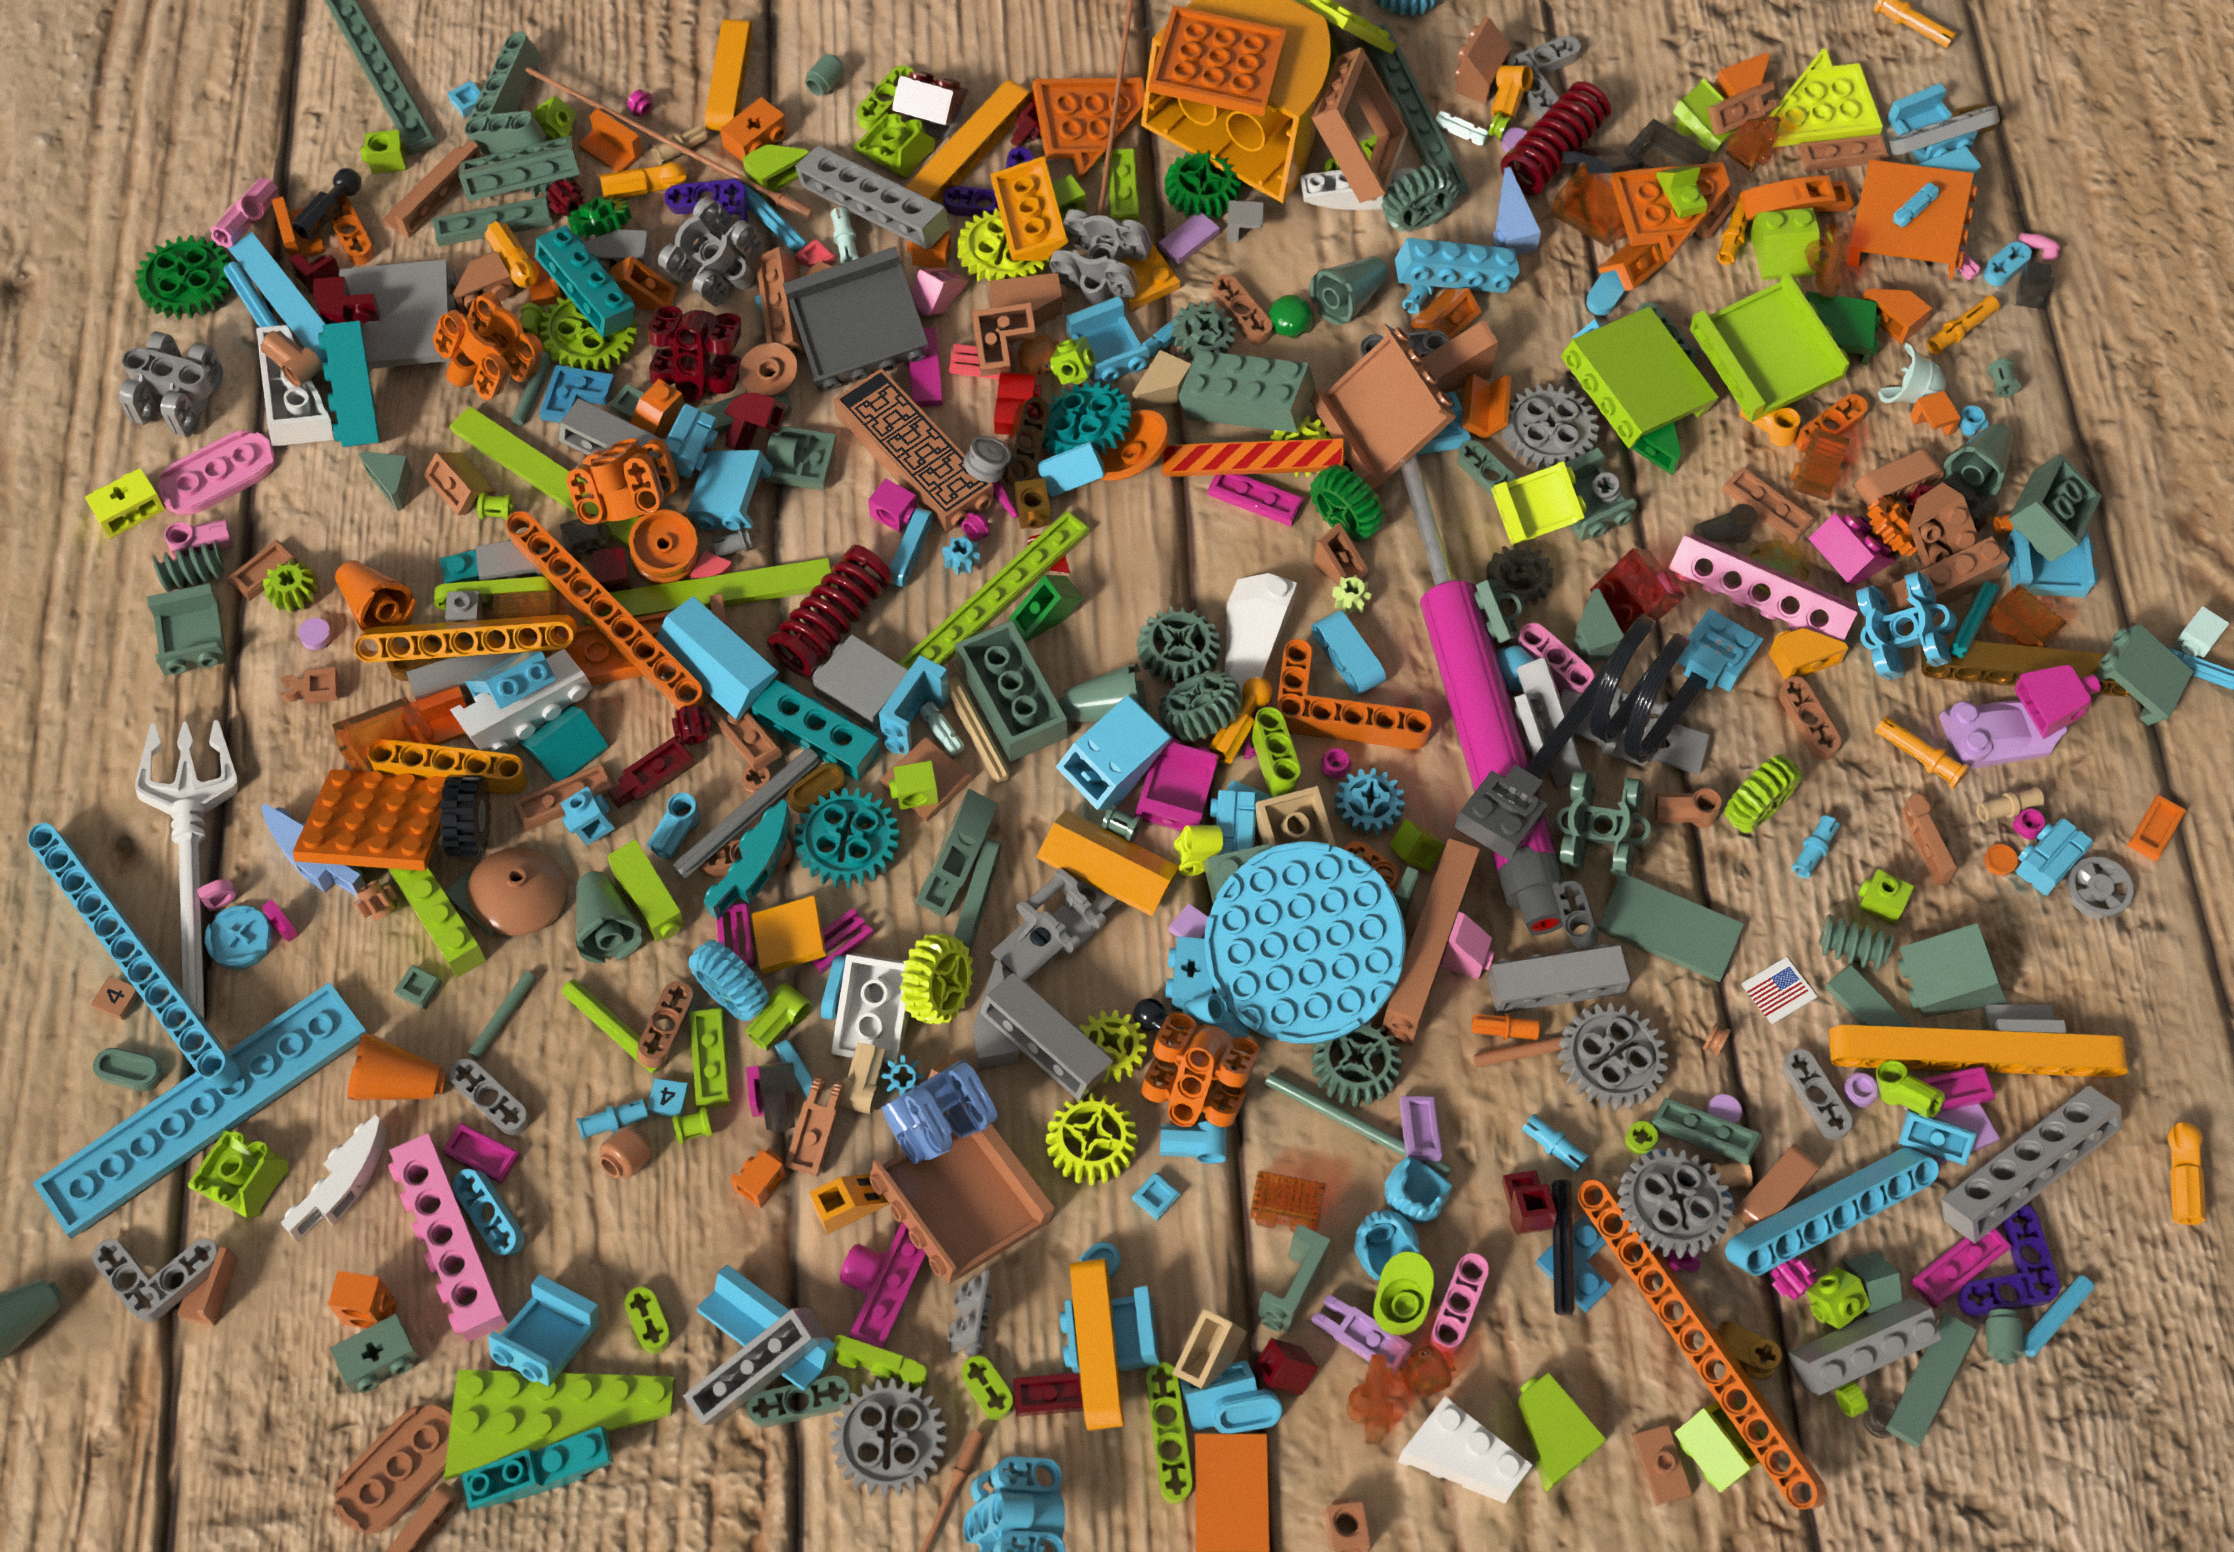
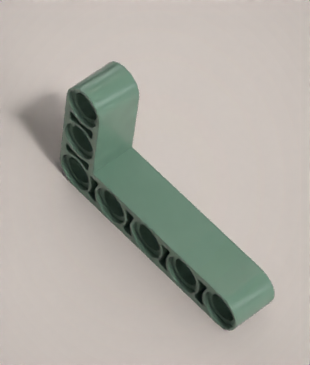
[464,31,547,154]

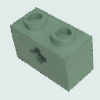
[330,1313,420,1394]

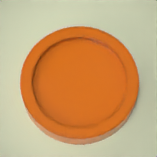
[1984,844,2018,876]

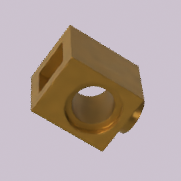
[1015,478,1051,529]

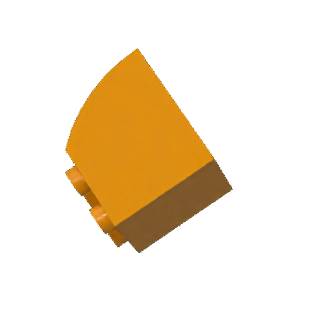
[1141,0,1331,203]

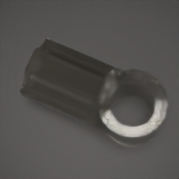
[1943,471,1999,532]
[1693,504,1758,545]
[758,1062,796,1133]

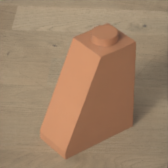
[988,273,1067,328]
[1421,320,1498,393]

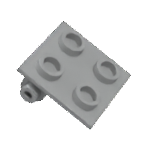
[948,1270,992,1356]

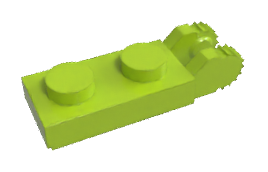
[833,1334,928,1391]

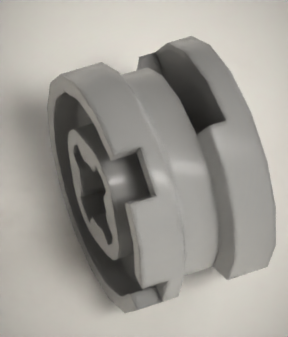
[963,436,1011,483]

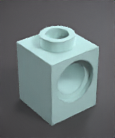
[2173,606,2230,659]

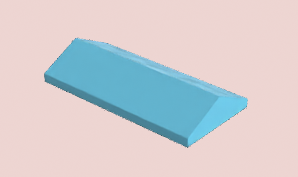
[656,596,779,721]

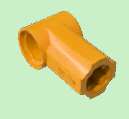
[1490,65,1533,119]
[1739,408,1800,447]

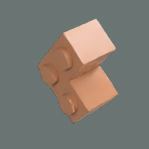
[972,302,1036,377]

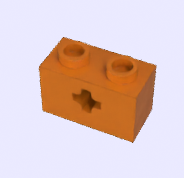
[720,97,787,163]

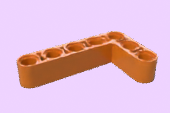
[1276,639,1432,749]

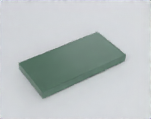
[1598,876,1744,982]

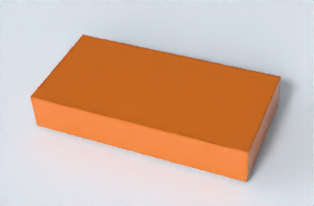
[2127,794,2187,862]

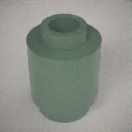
[805,54,844,96]
[1985,1309,2024,1364]

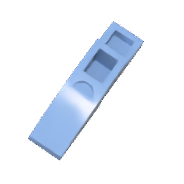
[261,803,366,898]

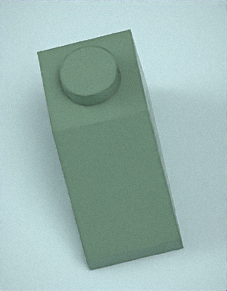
[1572,588,1624,665]

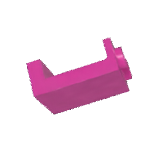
[1135,738,1219,831]

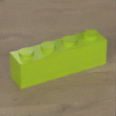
[388,866,486,978]

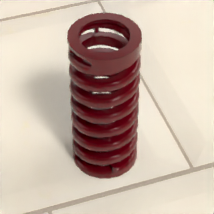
[1500,81,1611,196]
[767,545,894,677]

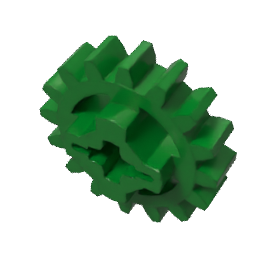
[567,196,632,238]

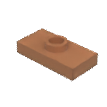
[1633,1425,1692,1506]

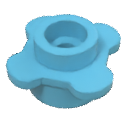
[1958,405,1989,436]

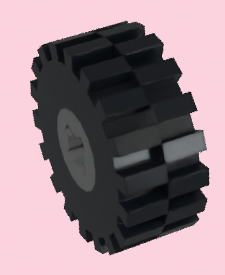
[440,775,491,857]

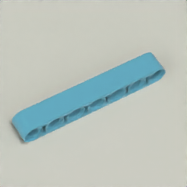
[228,231,328,365]
[1725,1147,1939,1276]

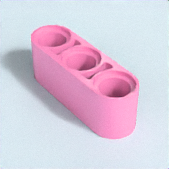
[1516,623,1594,695]
[1429,1253,1489,1357]

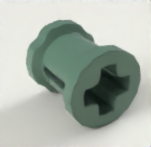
[1987,358,2022,397]
[1101,804,1143,842]

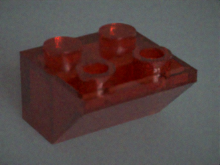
[1590,548,1685,634]

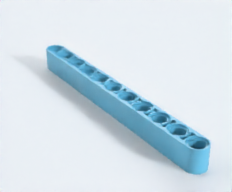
[27,823,240,1089]

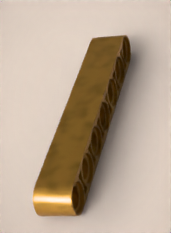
[1921,638,2132,697]

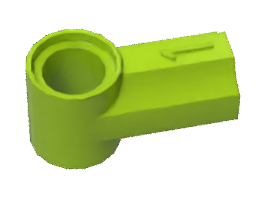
[745,982,812,1051]
[1876,1060,1945,1118]

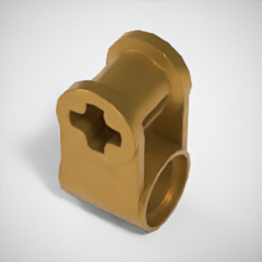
[1717,1321,1782,1380]

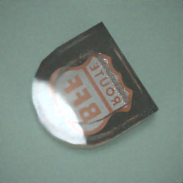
[1863,1395,1897,1439]

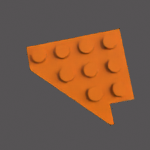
[1032,77,1145,180]
[1610,162,1731,263]

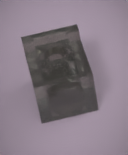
[2016,261,2055,310]
[560,514,612,562]

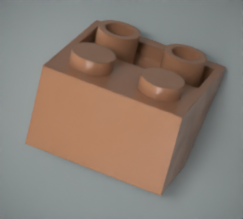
[1454,16,1511,104]
[1909,482,1980,569]

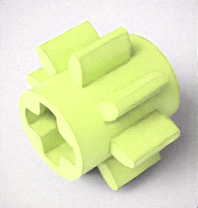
[1332,575,1371,615]

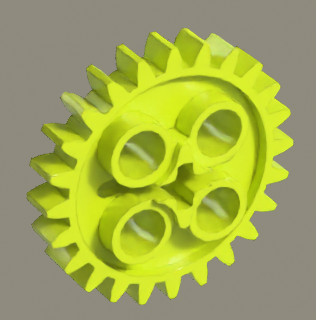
[957,208,1051,282]

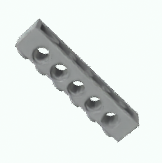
[795,145,950,250]
[1941,1085,2122,1243]

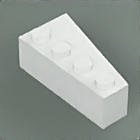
[256,325,334,447]
[450,649,593,753]

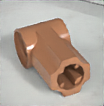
[260,330,323,387]
[1654,788,1722,828]

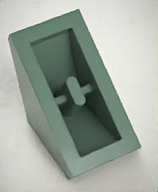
[359,452,413,511]
[1843,1251,1903,1317]

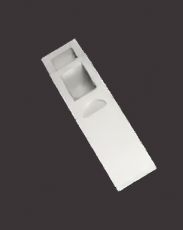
[1300,167,1413,210]
[280,1114,387,1242]

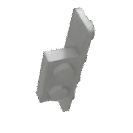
[1514,658,1585,787]

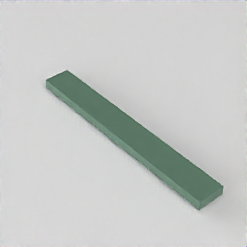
[324,0,437,156]
[1362,22,1469,197]

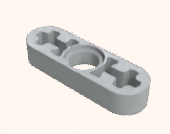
[1782,1049,1853,1141]
[449,1058,529,1136]

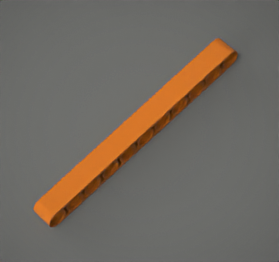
[1577,1180,1827,1509]

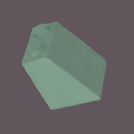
[1897,923,2007,1017]

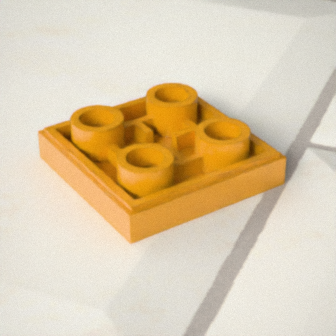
[752,895,827,975]

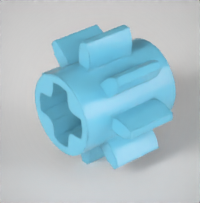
[942,535,981,575]
[881,1054,924,1095]

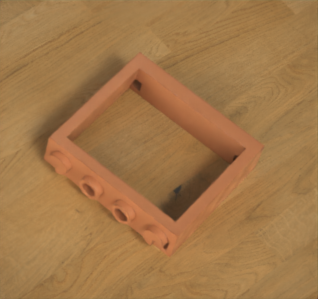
[1311,47,1408,203]

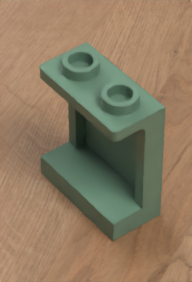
[1565,448,1637,542]
[147,583,228,675]
[2095,624,2193,725]
[1257,1224,1331,1333]

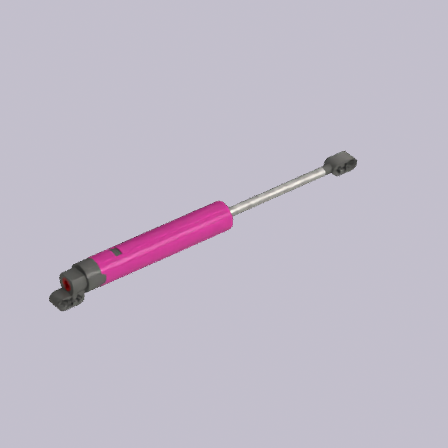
[1360,334,1599,949]

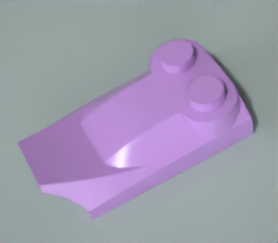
[1939,699,2067,769]

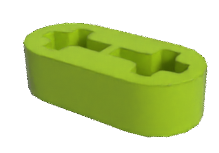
[624,1287,671,1354]
[961,1356,1013,1420]

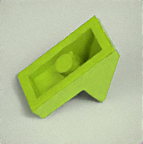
[1656,166,1708,218]

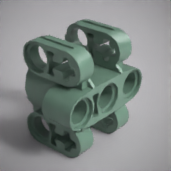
[1556,771,1653,877]

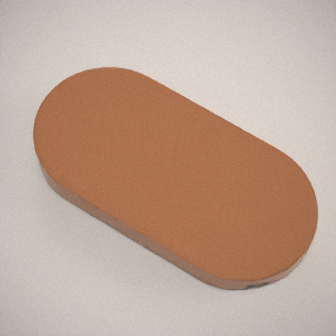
[335,1404,452,1533]

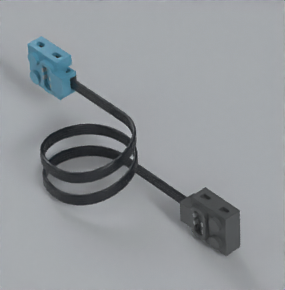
[1454,608,1764,861]

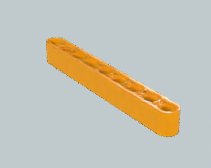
[1828,1025,2129,1078]

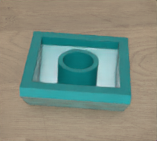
[518,705,609,783]

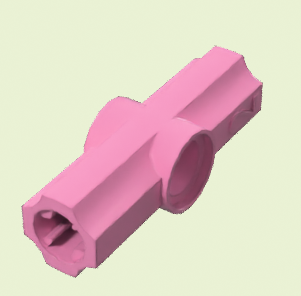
[210,177,279,248]

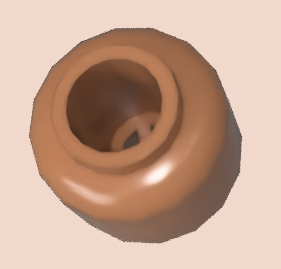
[599,1127,651,1178]

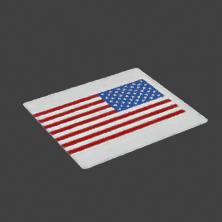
[1741,957,1817,1024]

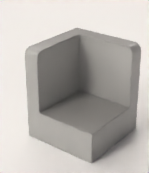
[1227,201,1264,242]

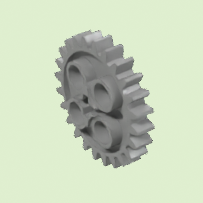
[1501,384,1599,470]
[1557,1003,1668,1111]
[1617,1148,1732,1259]
[830,1378,947,1499]

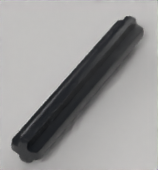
[1552,1179,1575,1316]

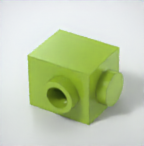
[1857,869,1914,925]

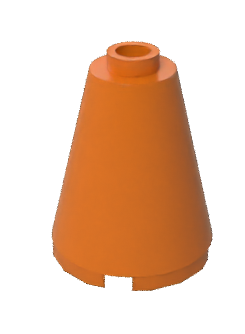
[335,560,416,632]
[347,1033,447,1101]

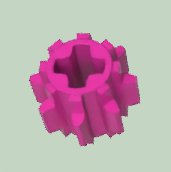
[1770,1256,1818,1301]

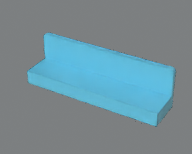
[697,1265,835,1390]

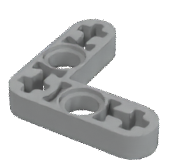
[1507,36,1581,120]
[92,1239,219,1323]

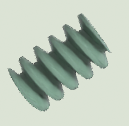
[153,540,225,592]
[1819,914,1894,972]

